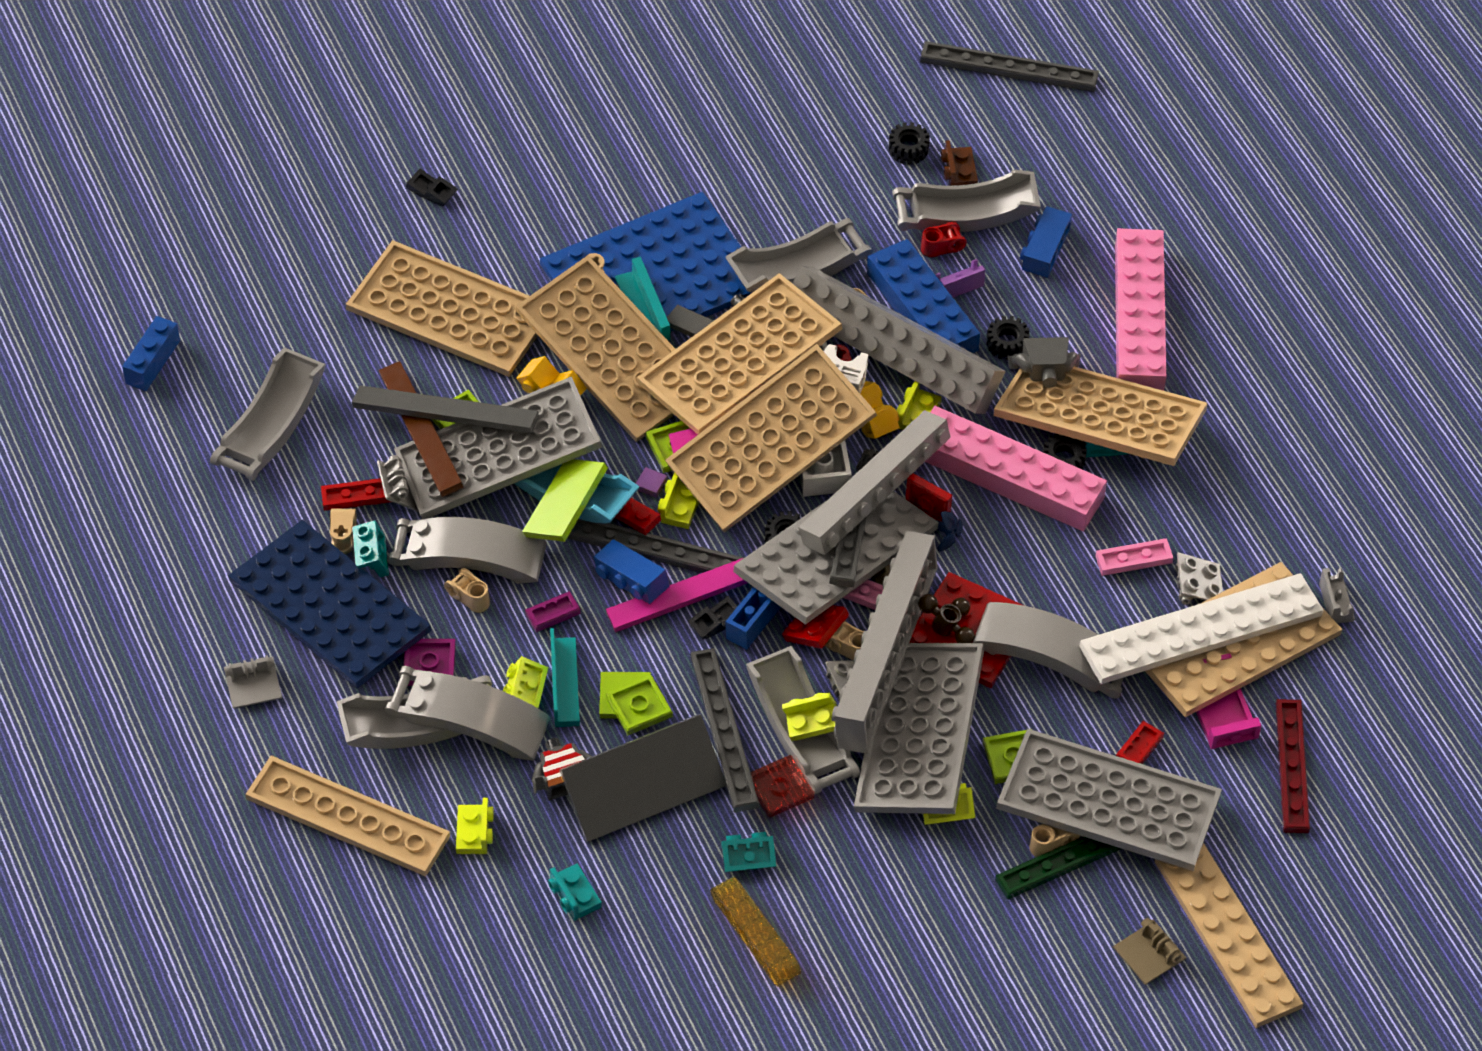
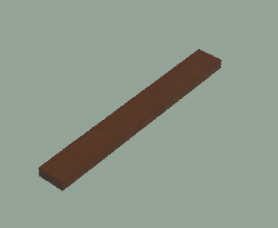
[378,361,464,497]

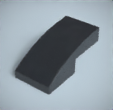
[406,168,458,206]
[688,596,738,640]

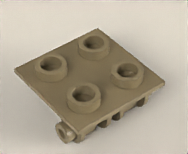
[1113,918,1187,985]

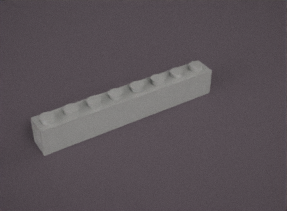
[798,410,951,555]

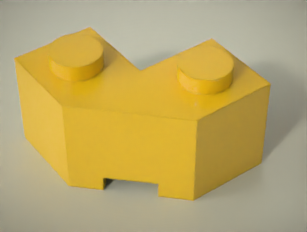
[516,356,587,396]
[860,381,900,439]

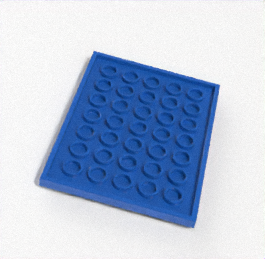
[540,191,752,332]

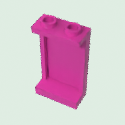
[1196,653,1261,749]

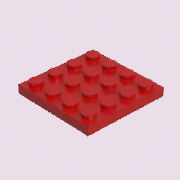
[910,572,1024,688]

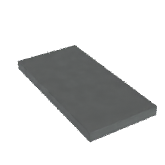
[559,714,726,842]

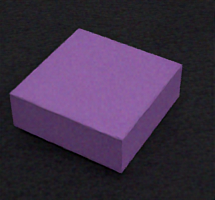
[635,467,667,498]

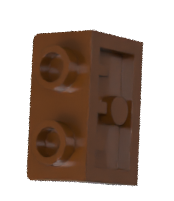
[941,140,978,186]

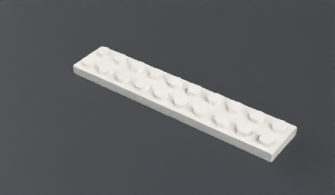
[1079,573,1324,684]

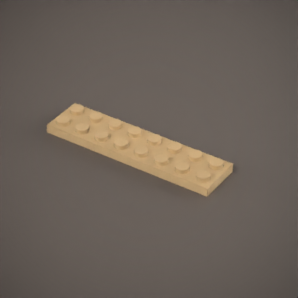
[245,756,450,876]
[1155,843,1303,1028]

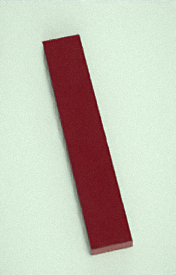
[1275,699,1310,833]

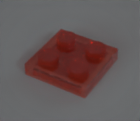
[750,755,814,818]

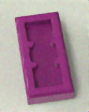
[525,591,581,632]

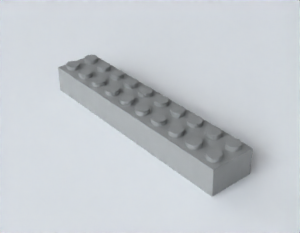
[793,266,1006,414]
[832,531,938,754]

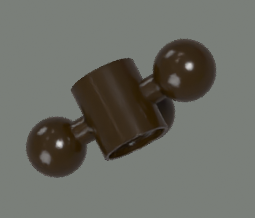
[918,594,975,643]

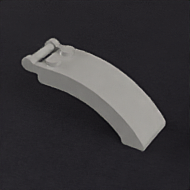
[892,170,1041,232]
[725,218,873,293]
[210,347,325,481]
[387,517,547,584]
[973,602,1124,699]
[746,646,860,795]
[385,666,550,761]
[336,675,492,749]

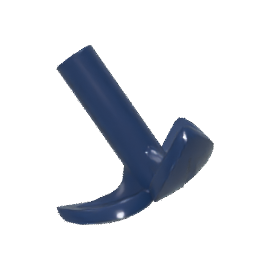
[936,511,963,551]

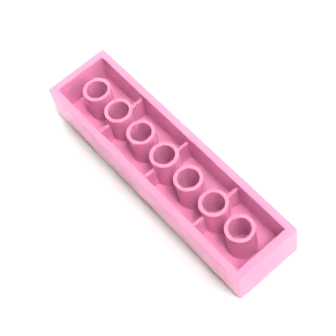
[1115,228,1166,391]
[925,406,1107,532]

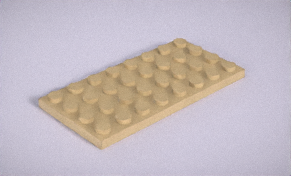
[346,240,538,377]
[515,255,675,442]
[637,273,842,434]
[665,344,877,533]
[994,367,1207,466]
[1145,562,1342,717]

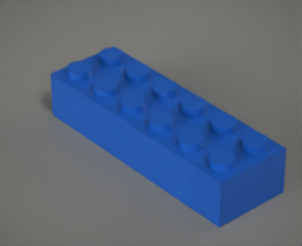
[867,239,980,353]

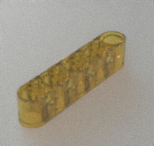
[710,877,801,986]

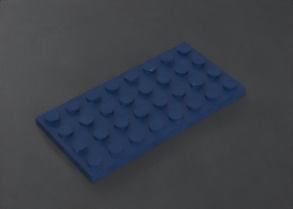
[228,519,432,689]

